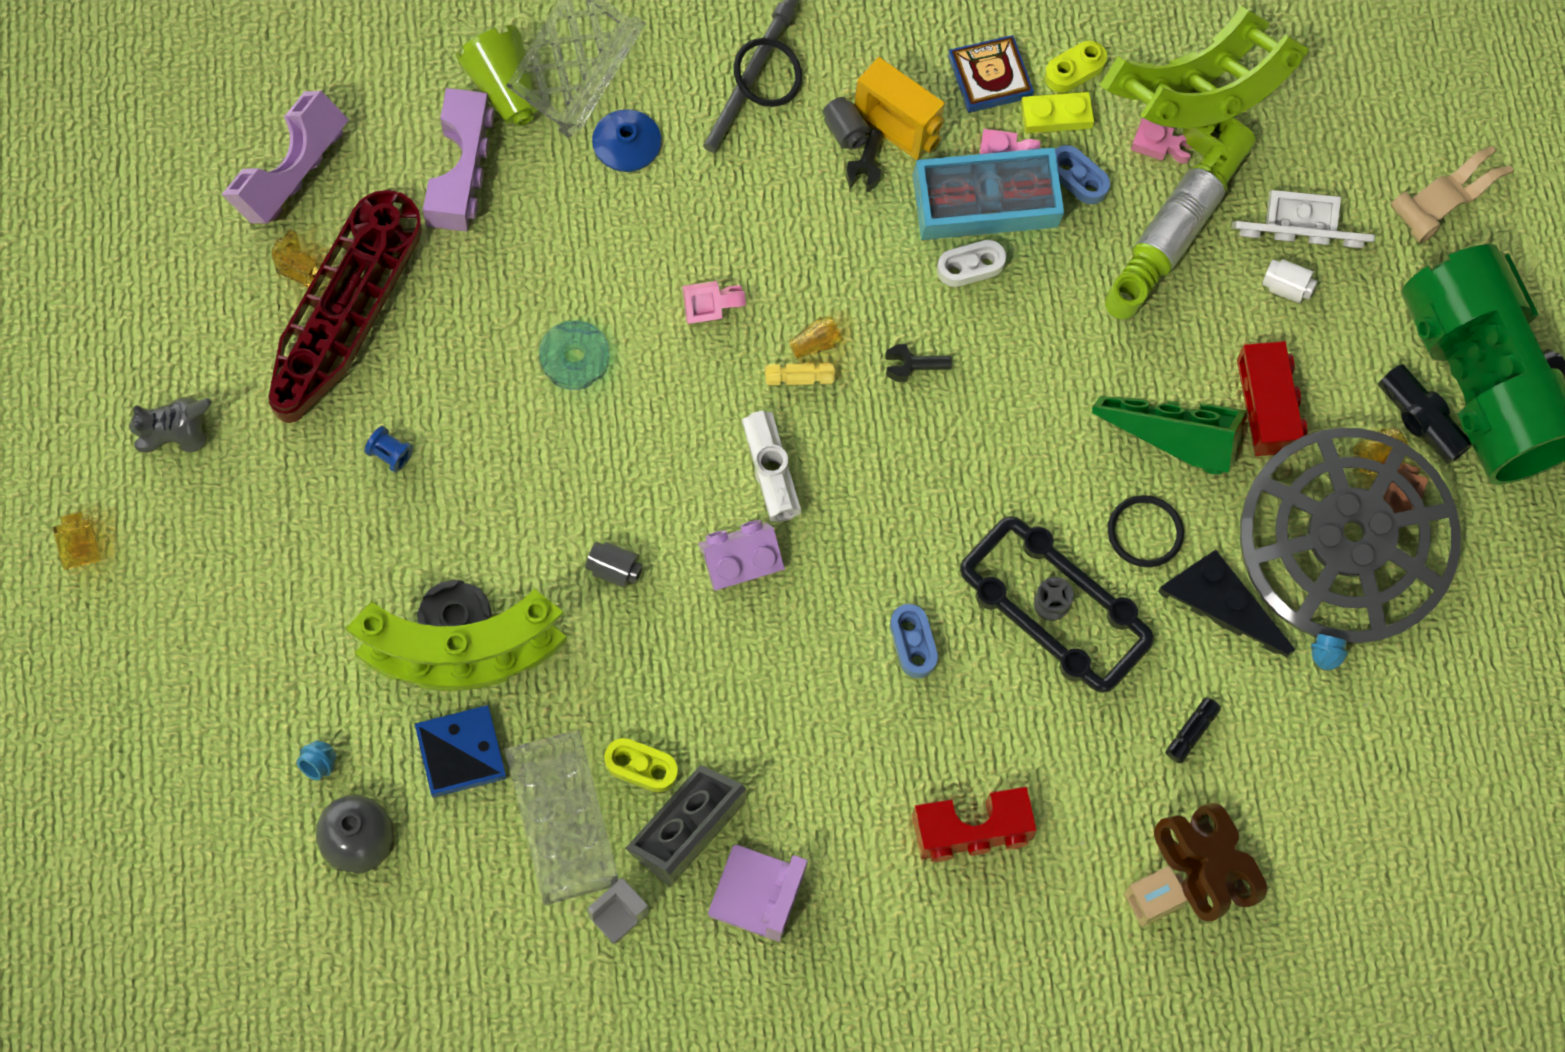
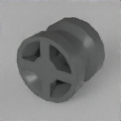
[1033,577,1074,621]

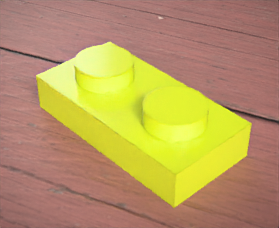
[1020,92,1094,134]

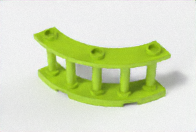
[1100,5,1310,129]
[345,588,567,691]

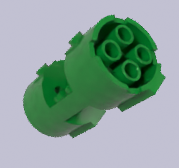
[1401,244,1565,485]

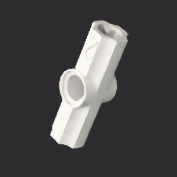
[742,410,801,522]

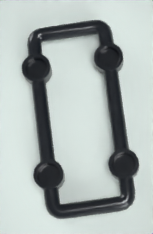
[960,516,1154,693]

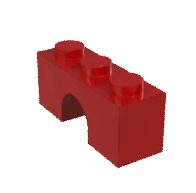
[912,787,1037,862]

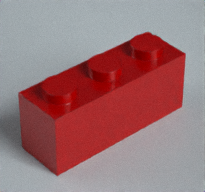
[1236,341,1308,457]

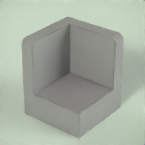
[587,878,648,944]

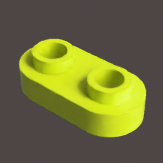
[1044,41,1107,93]
[604,738,678,792]

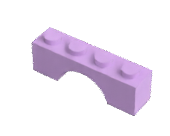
[423,88,494,232]
[222,90,349,224]

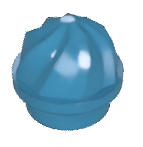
[1311,634,1348,670]
[297,741,337,781]

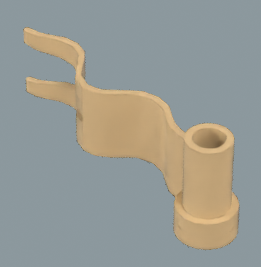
[1390,146,1514,244]

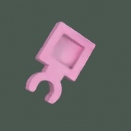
[1131,118,1193,164]

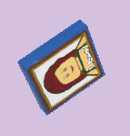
[948,35,1034,113]

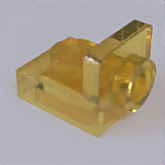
[271,229,318,288]
[52,511,102,570]

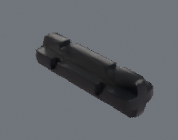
[1166,697,1221,763]

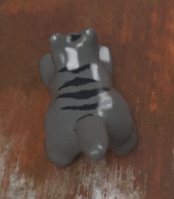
[129,397,212,453]

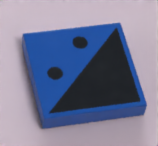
[414,705,506,798]

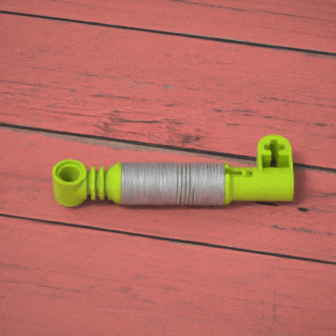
[1105,117,1256,319]

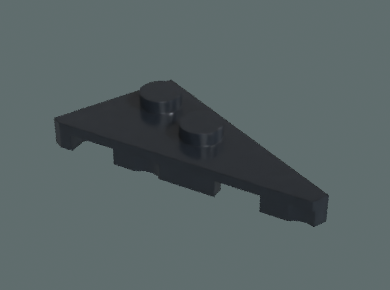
[1158,549,1295,658]

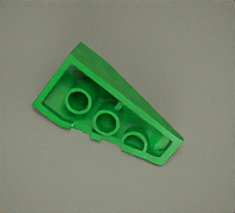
[1092,396,1247,475]

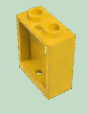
[854,57,945,160]

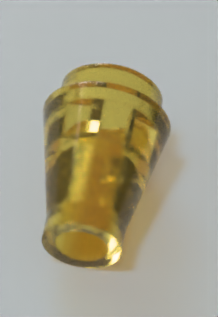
[788,315,843,360]

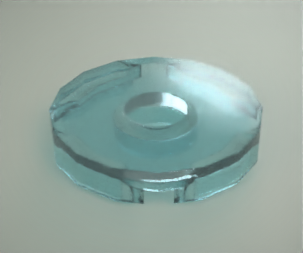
[539,320,610,390]

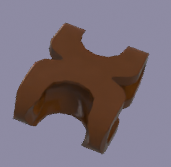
[1154,803,1267,921]

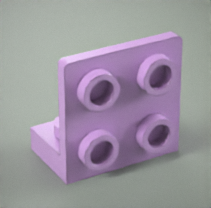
[708,845,808,942]

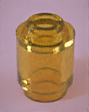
[1352,427,1408,476]

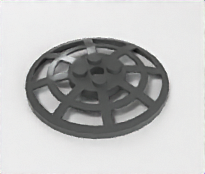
[1240,427,1461,644]

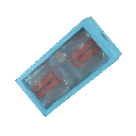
[912,148,1064,240]

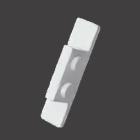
[1231,190,1375,248]

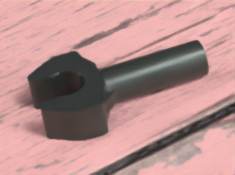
[846,129,883,192]
[885,344,952,382]

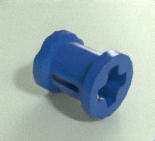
[364,426,413,473]

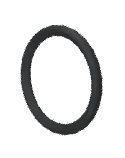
[733,38,802,107]
[1108,495,1184,568]

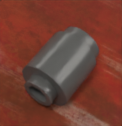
[823,97,870,150]
[585,541,643,589]

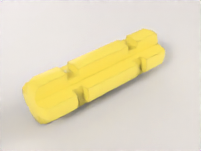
[765,363,835,385]

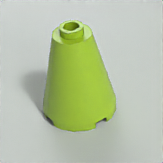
[456,25,538,127]

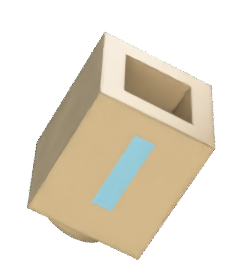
[1124,866,1188,928]

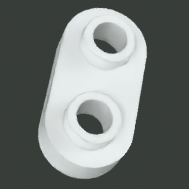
[937,240,1006,287]

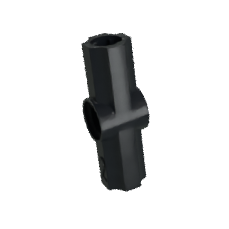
[1378,364,1472,464]

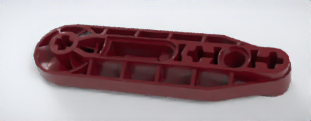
[268,190,422,423]

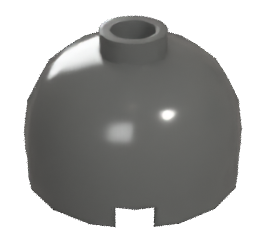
[316,795,394,874]

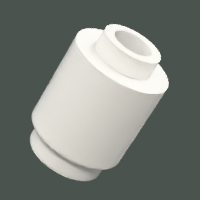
[1262,259,1318,304]

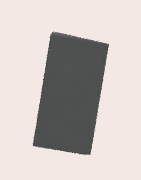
[625,765,746,887]

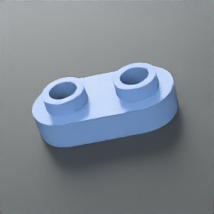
[1055,145,1110,204]
[890,604,938,678]

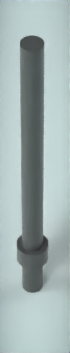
[703,0,799,153]

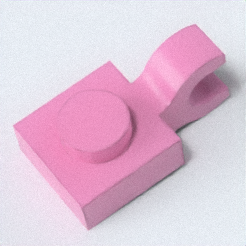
[980,129,1041,154]
[682,281,746,324]

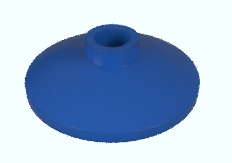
[592,110,661,172]

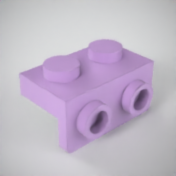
[698,520,785,591]

